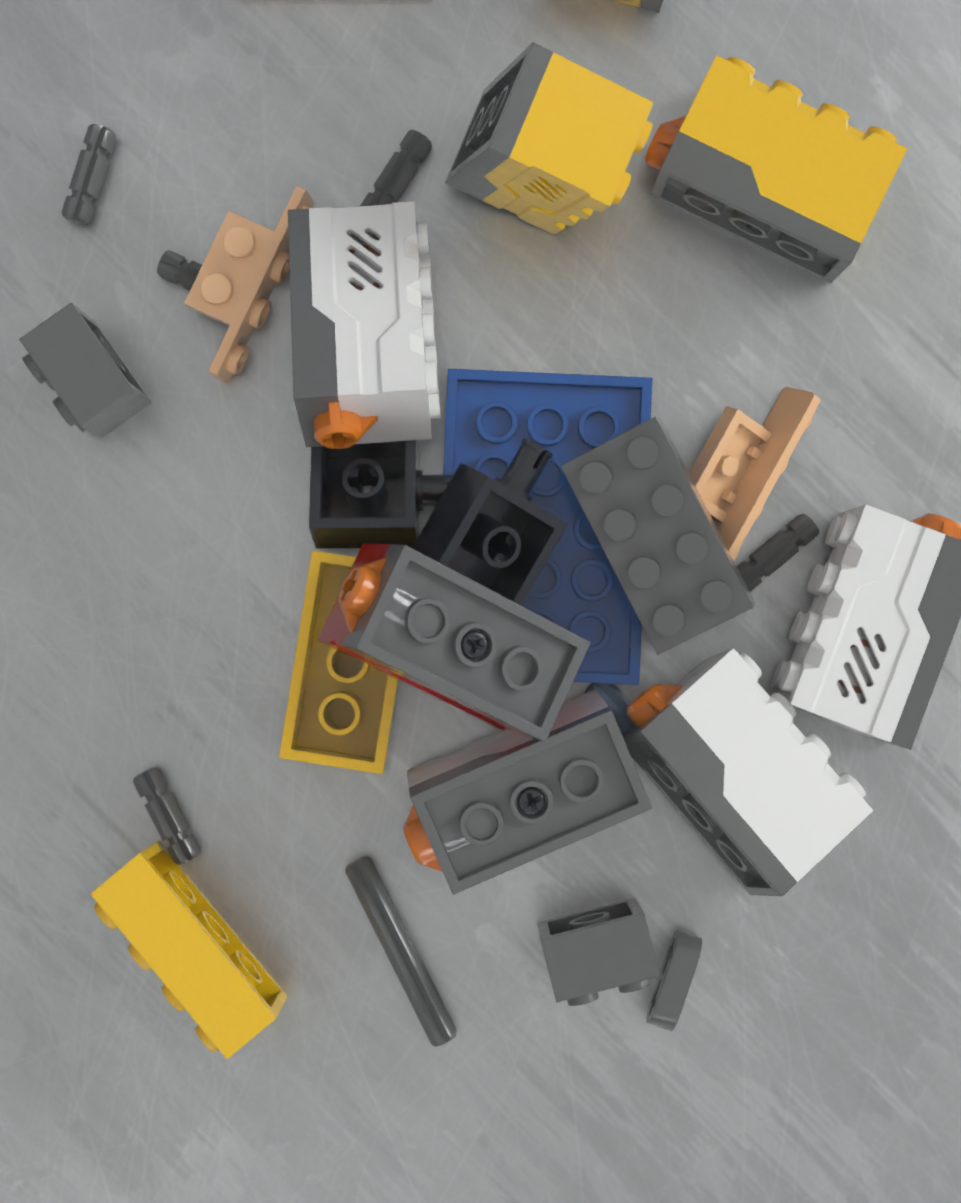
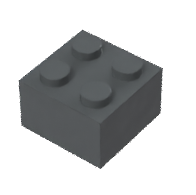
[19,303,152,438]
[537,898,660,1006]

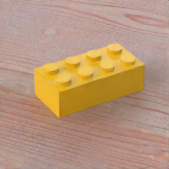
[279,550,400,774]
[90,841,288,1059]

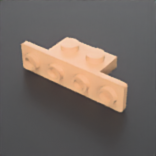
[184,186,314,383]
[689,387,821,561]

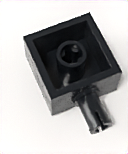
[412,438,568,605]
[309,440,453,549]

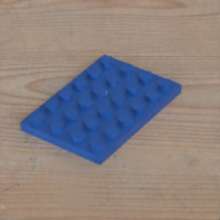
[443,369,653,685]

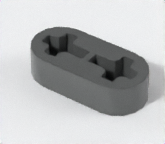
[646,930,702,1031]

